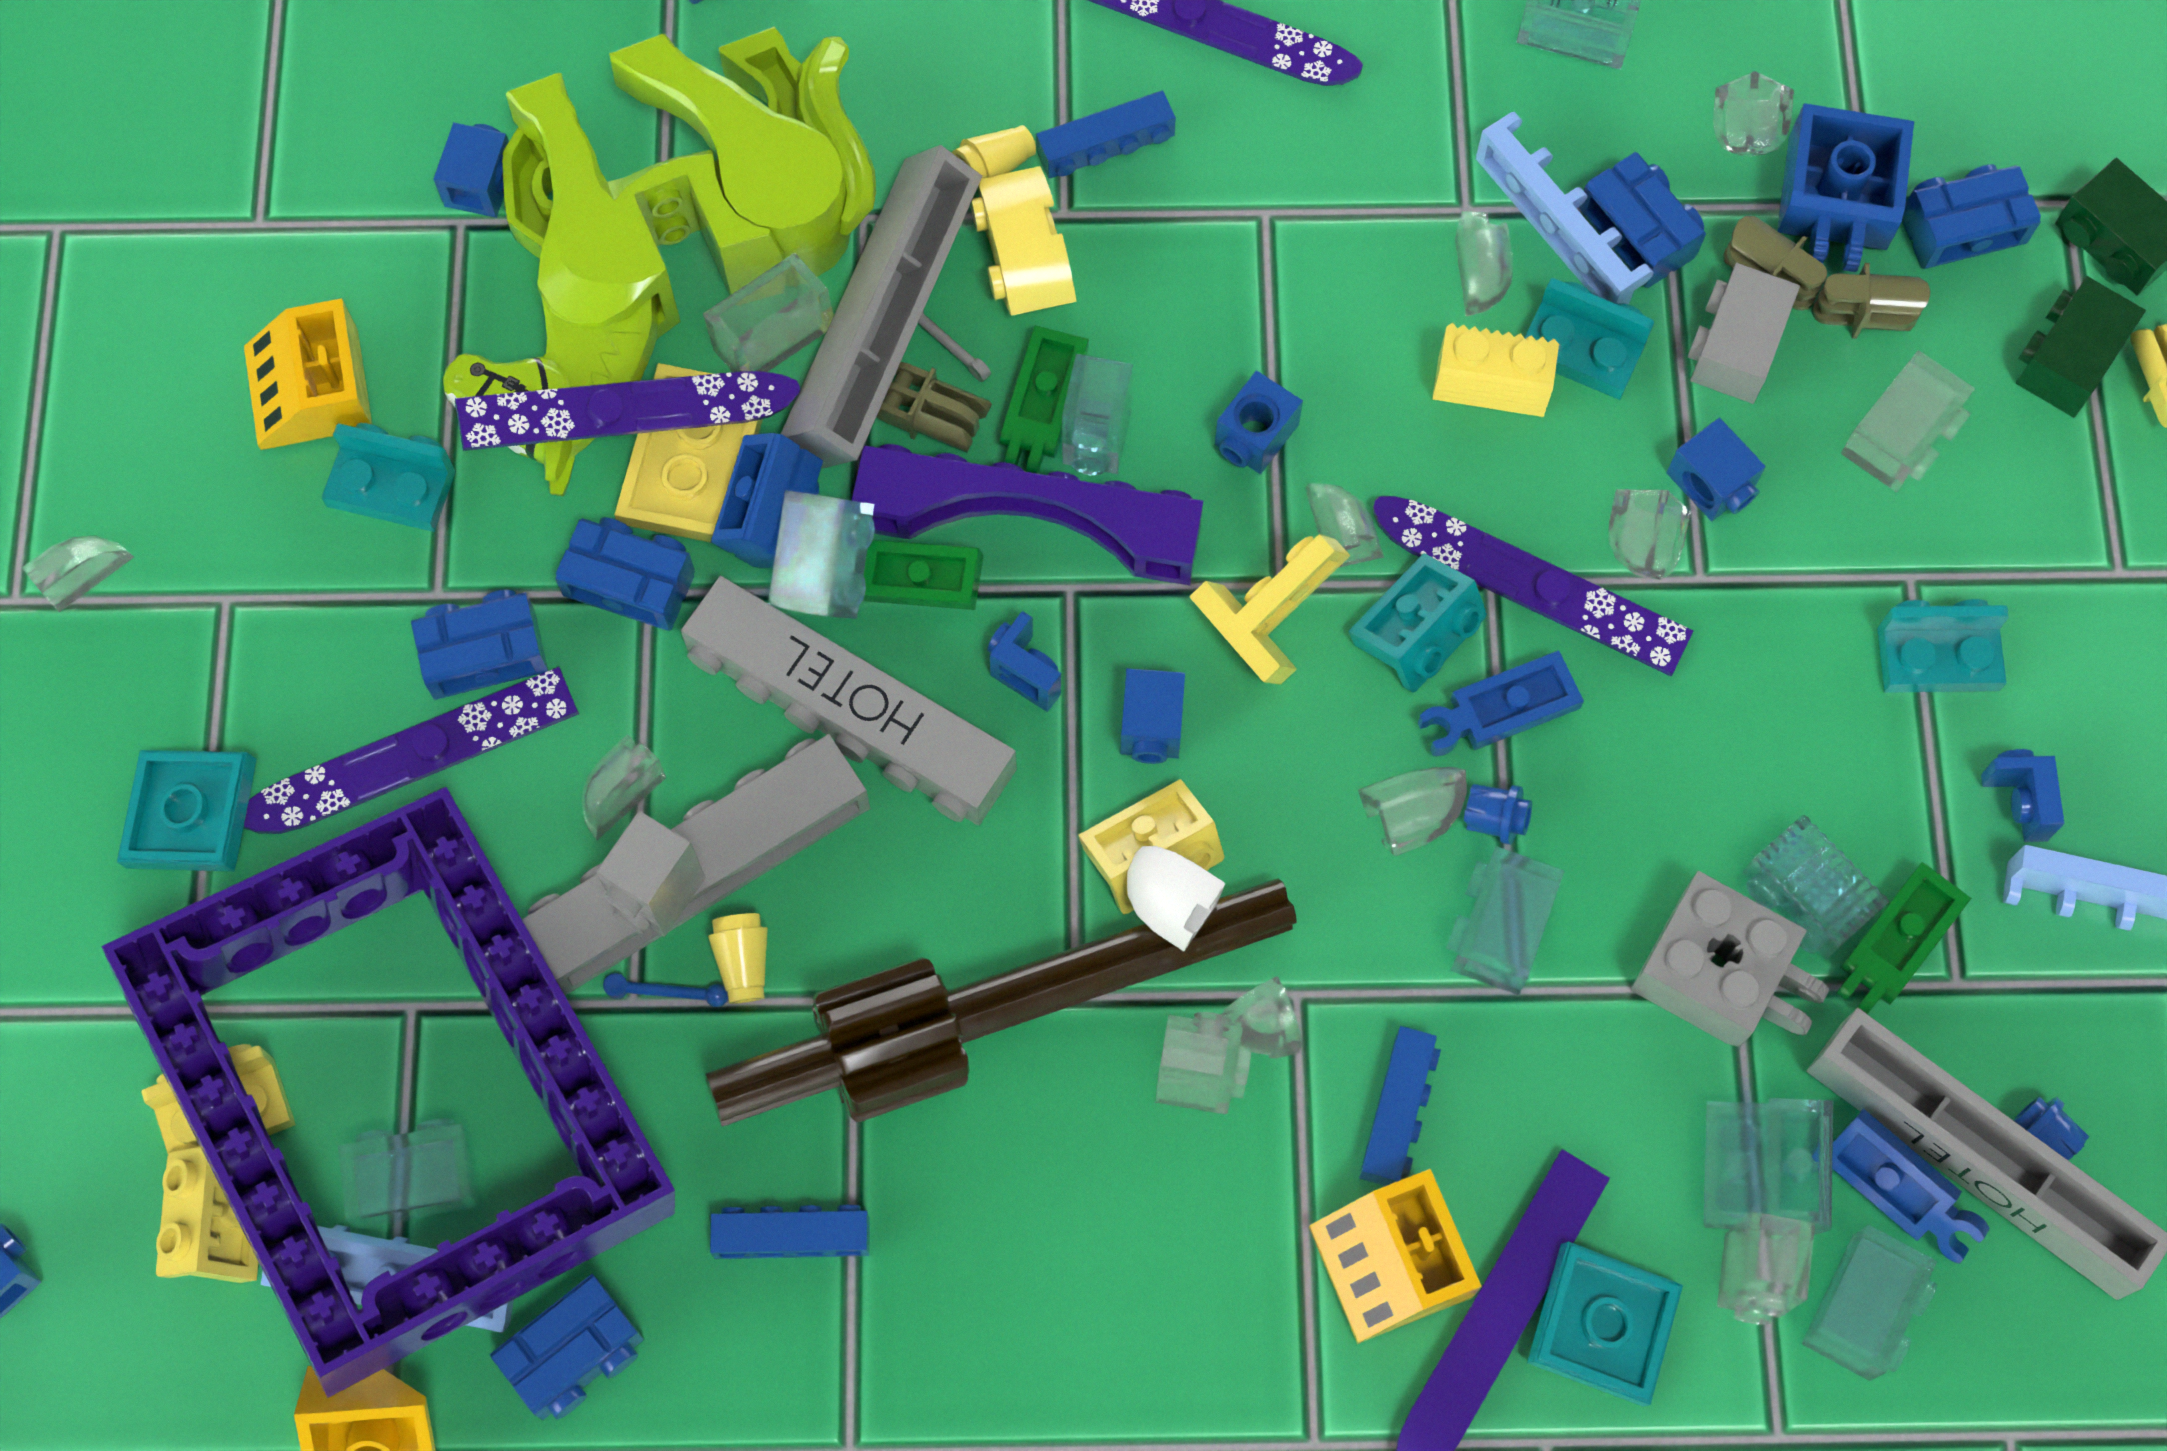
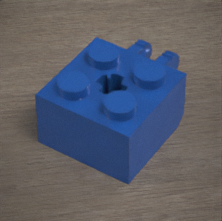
[1777,103,1914,272]

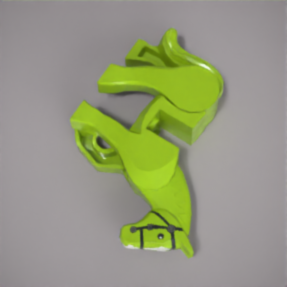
[443,26,876,496]

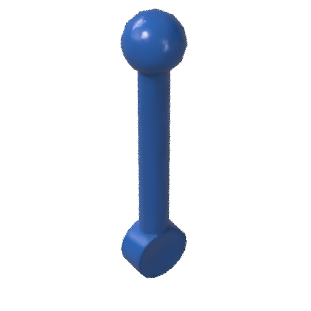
[603,973,728,1007]

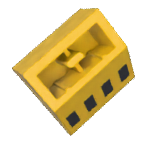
[244,298,372,450]
[1309,1168,1482,1344]

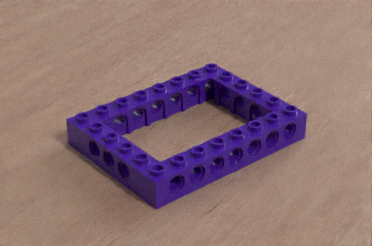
[101,787,675,1398]

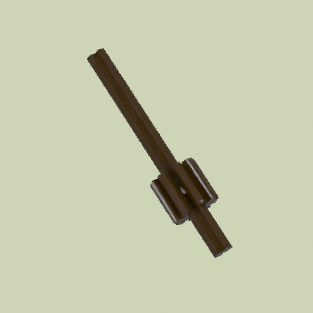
[705,878,1297,1127]

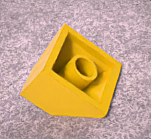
[294,1366,436,1451]

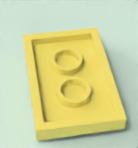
[614,363,763,543]

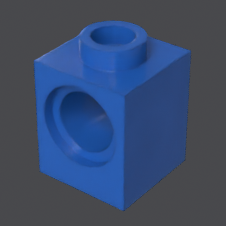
[433,122,509,218]
[1215,370,1303,475]
[1666,417,1766,522]
[1120,668,1185,764]

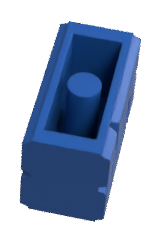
[1578,152,1706,289]
[1902,164,2041,269]
[711,433,823,568]
[555,517,695,631]
[411,590,548,700]
[489,1274,644,1420]

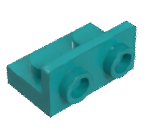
[1525,278,1654,400]
[321,423,456,532]
[1348,553,1487,693]
[1877,599,2009,693]

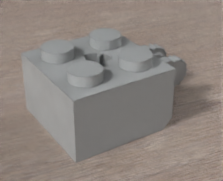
[1630,871,1829,1047]

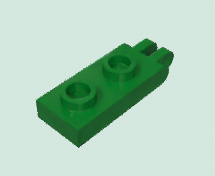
[999,325,1089,474]
[825,539,984,610]
[1836,862,1972,1014]

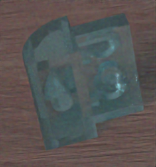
[1703,1098,1833,1236]

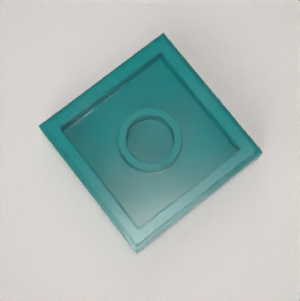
[117,750,257,872]
[1527,1242,1683,1407]

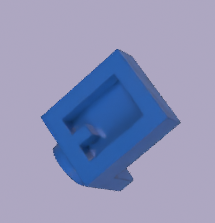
[987,611,1061,712]
[1981,749,2065,842]

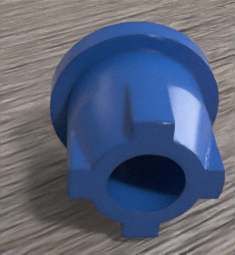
[1464,784,1532,845]
[2013,1096,2089,1160]

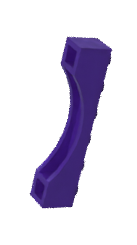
[850,444,1204,586]

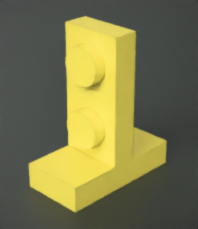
[1189,534,1350,685]

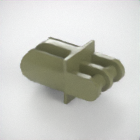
[1723,216,1827,311]
[1812,263,1931,339]
[876,362,992,453]

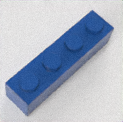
[1036,90,1176,179]
[1359,1026,1441,1186]
[710,1205,870,1259]

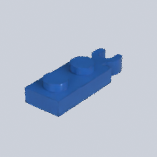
[1417,650,1584,756]
[1820,1108,1990,1264]

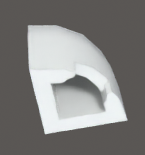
[1127,846,1226,951]

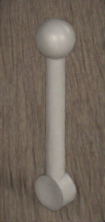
[918,310,991,382]

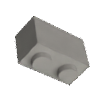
[1687,263,1800,404]
[596,811,706,937]

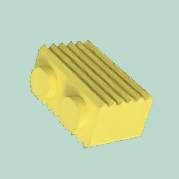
[1433,323,1559,417]

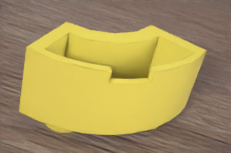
[970,166,1077,316]

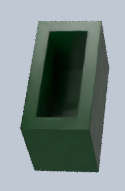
[2055,157,2167,296]
[2015,276,2146,418]

